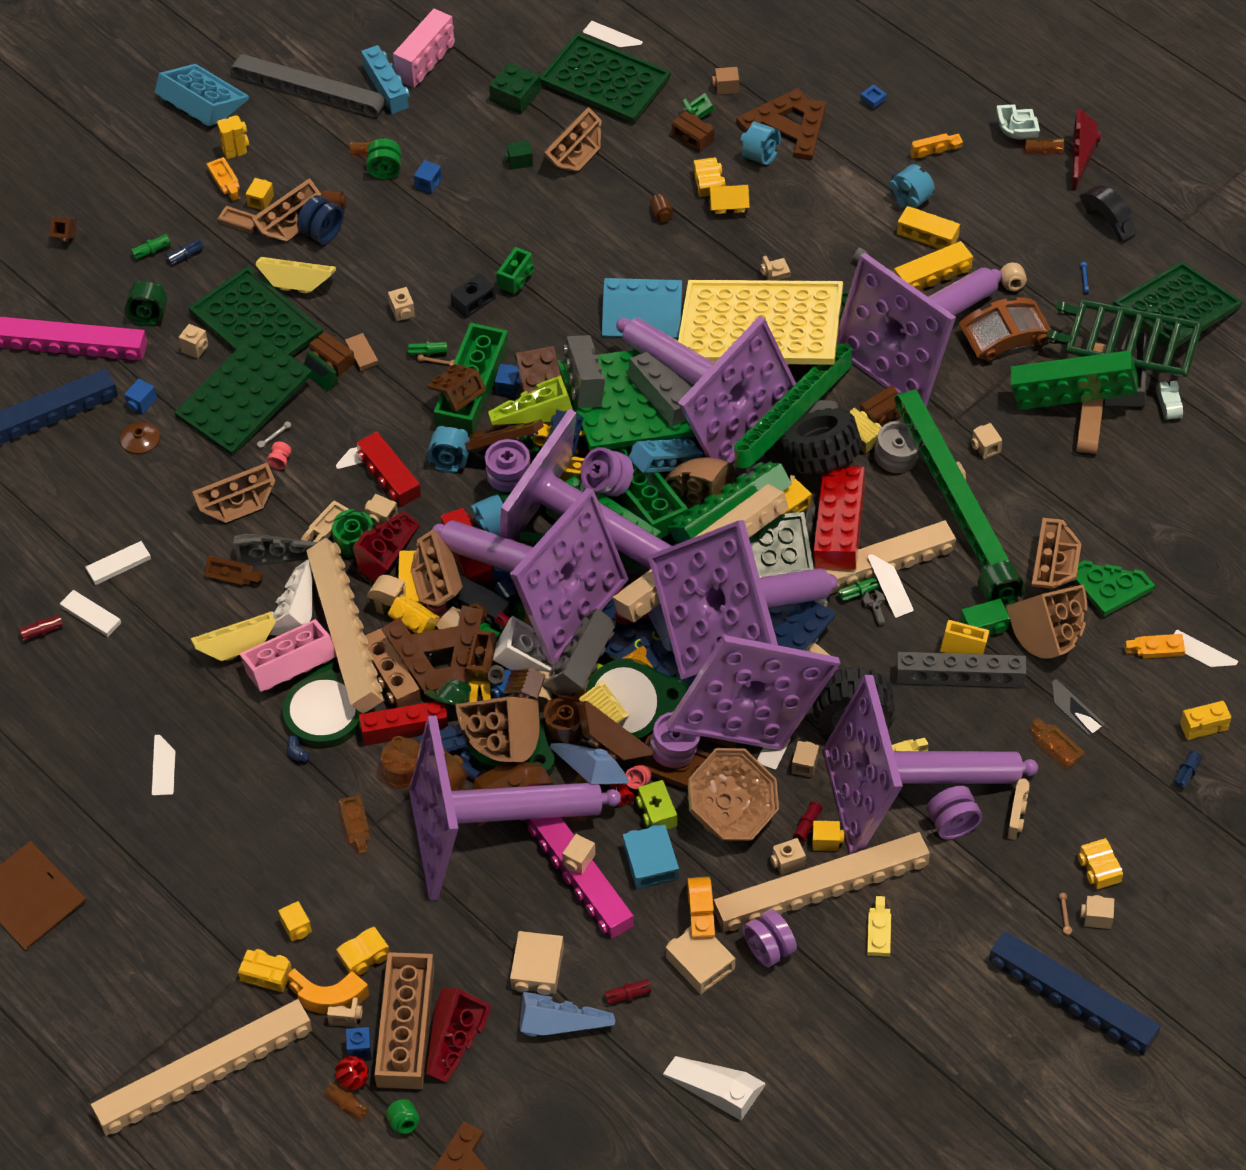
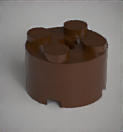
[544,694,583,744]

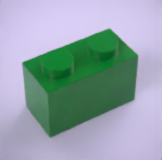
[960,598,1010,636]

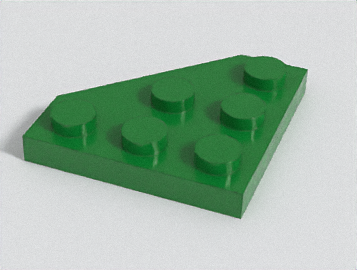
[1073,560,1155,617]

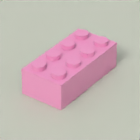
[393,9,455,88]
[240,619,337,691]

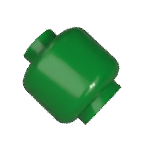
[386,1099,419,1134]

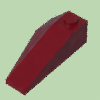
[1072,109,1101,191]
[353,511,420,583]
[426,988,492,1082]

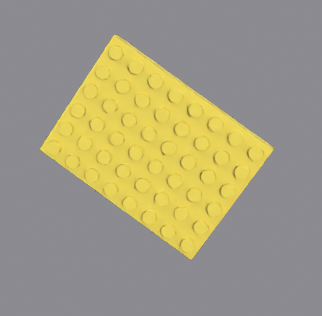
[678,280,843,365]

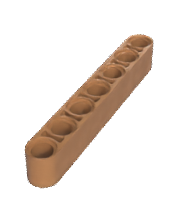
[1076,343,1107,454]

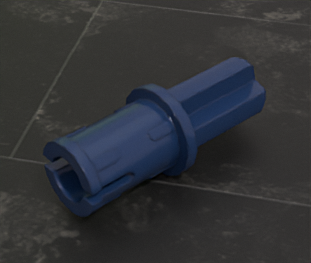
[165,239,203,266]
[1174,750,1203,789]

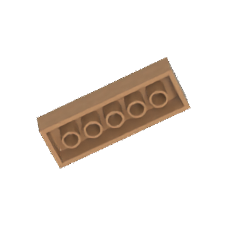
[375,952,434,1089]

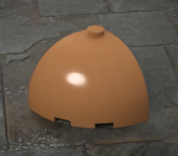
[665,458,735,509]
[1006,584,1087,658]
[456,697,539,762]

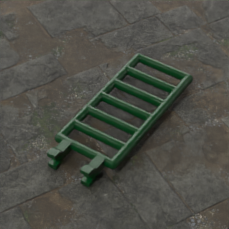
[1047,300,1203,377]

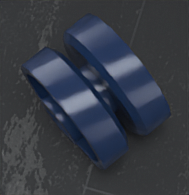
[297,195,344,244]

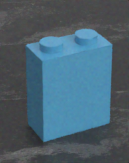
[623,825,679,890]

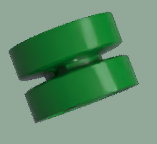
[366,139,401,179]

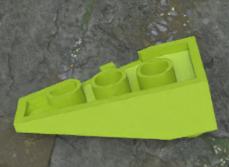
[488,376,573,425]

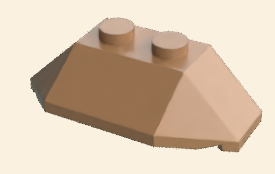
[543,107,602,172]
[251,178,321,242]
[192,462,275,523]
[1032,518,1081,589]
[411,529,463,607]

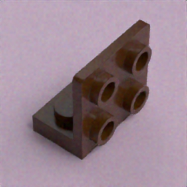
[427,364,487,411]

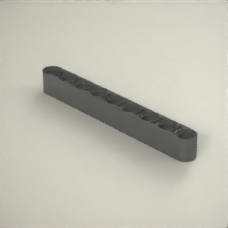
[230,54,386,117]

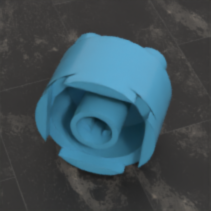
[740,121,781,165]
[889,164,935,208]
[427,426,470,473]
[471,494,503,536]

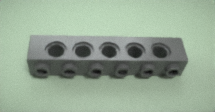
[897,652,1026,688]

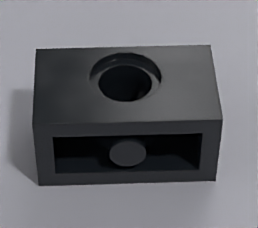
[450,273,496,319]

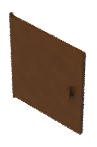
[0,841,87,952]

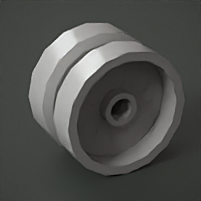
[874,421,919,473]

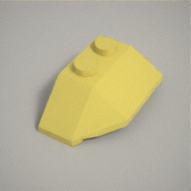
[256,257,336,293]
[191,612,276,661]

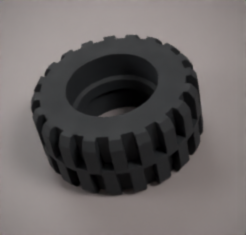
[781,408,862,474]
[813,667,896,738]

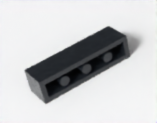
[447,575,512,630]

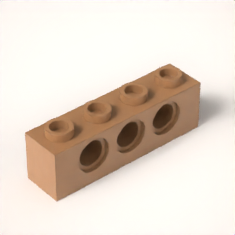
[365,628,421,708]

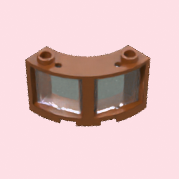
[959,297,1052,362]

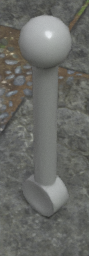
[257,422,291,449]

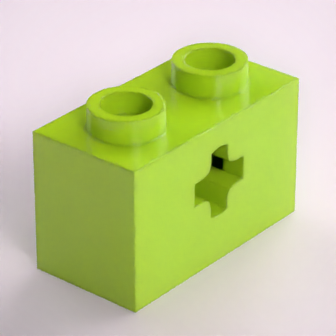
[635,780,677,829]

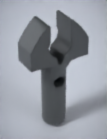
[863,590,886,626]

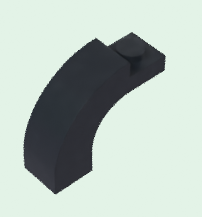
[1079,185,1138,242]

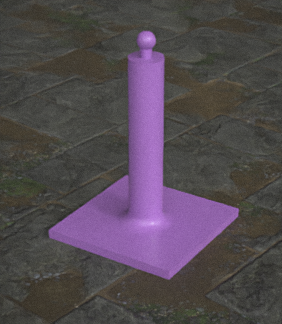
[837,253,1001,406]
[616,316,796,463]
[499,408,672,569]
[432,488,629,664]
[648,520,838,680]
[666,635,841,750]
[823,675,1038,854]
[409,716,621,901]

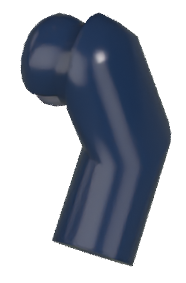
[288,736,309,763]
[458,751,481,781]

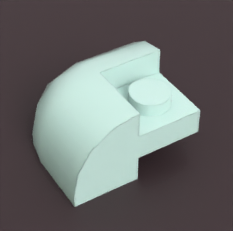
[996,105,1040,140]

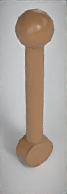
[417,355,455,366]
[1058,892,1072,936]

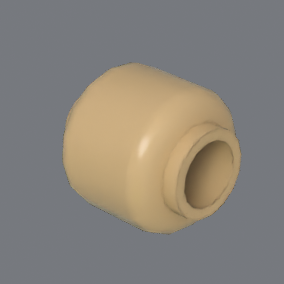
[1000,263,1027,291]

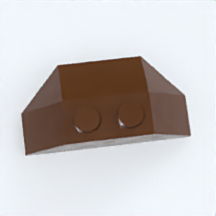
[578,701,654,760]
[472,761,554,828]

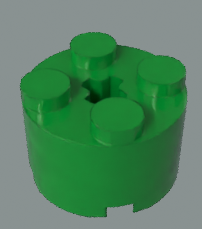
[332,509,373,559]

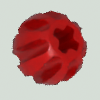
[335,1056,369,1091]

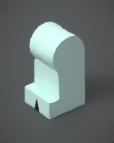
[1157,381,1183,420]

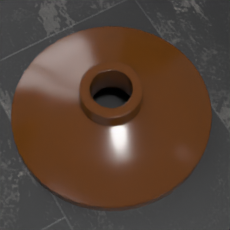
[120,422,160,455]

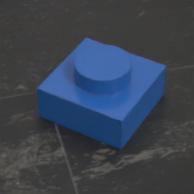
[860,84,887,108]

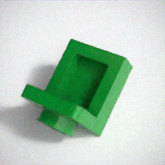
[683,93,715,120]

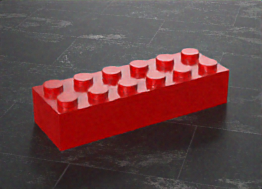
[814,466,865,570]

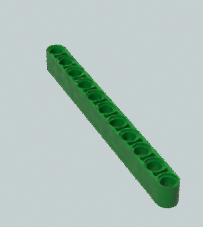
[734,344,852,468]
[894,389,1009,567]

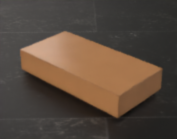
[217,206,256,234]
[345,333,378,371]

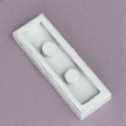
[86,541,151,585]
[60,590,121,637]

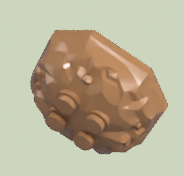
[687,748,779,841]

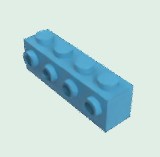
[361,45,410,114]
[629,438,704,473]

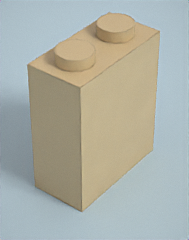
[666,926,735,994]
[510,931,564,995]

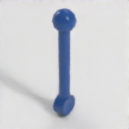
[1080,262,1089,294]

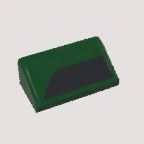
[303,351,338,392]

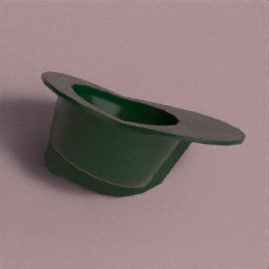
[424,679,471,706]

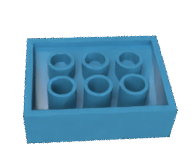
[155,64,249,126]
[602,278,682,340]

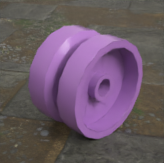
[485,439,530,492]
[581,448,633,497]
[649,712,700,768]
[926,786,983,839]
[743,909,797,968]

